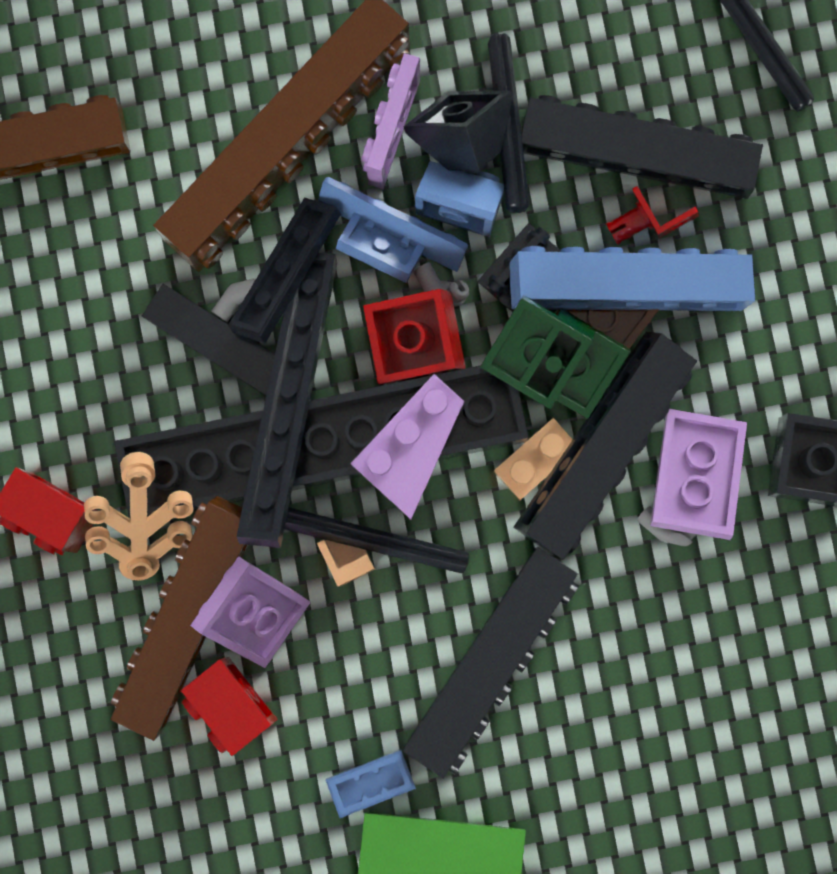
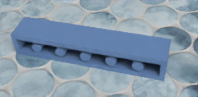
[510,246,755,311]

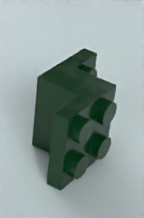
[480,295,630,419]

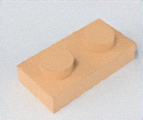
[494,418,573,501]

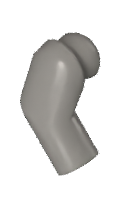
[413,262,469,307]
[211,279,256,323]
[637,506,697,547]

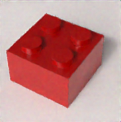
[363,289,466,385]
[0,467,99,556]
[180,657,278,756]

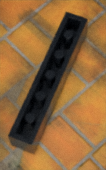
[522,95,763,199]
[513,331,697,560]
[403,547,579,779]

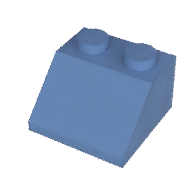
[415,161,504,237]

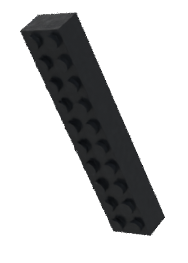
[114,365,528,518]

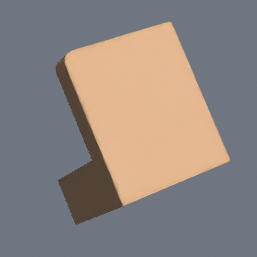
[317,540,375,587]

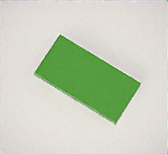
[358,812,526,874]

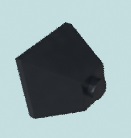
[403,91,512,174]

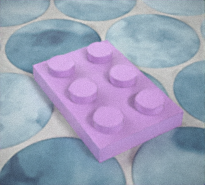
[362,53,420,189]
[650,409,747,540]
[190,556,310,668]

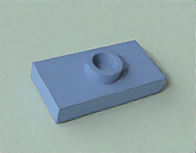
[325,749,416,818]

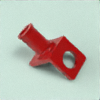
[605,186,699,245]

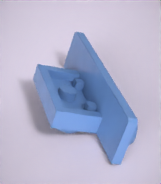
[318,177,468,283]

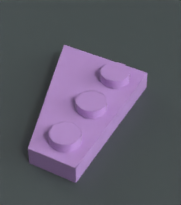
[351,374,464,520]

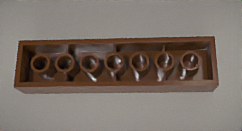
[153,0,410,273]

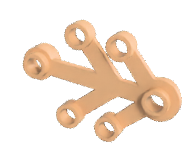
[84,452,193,580]

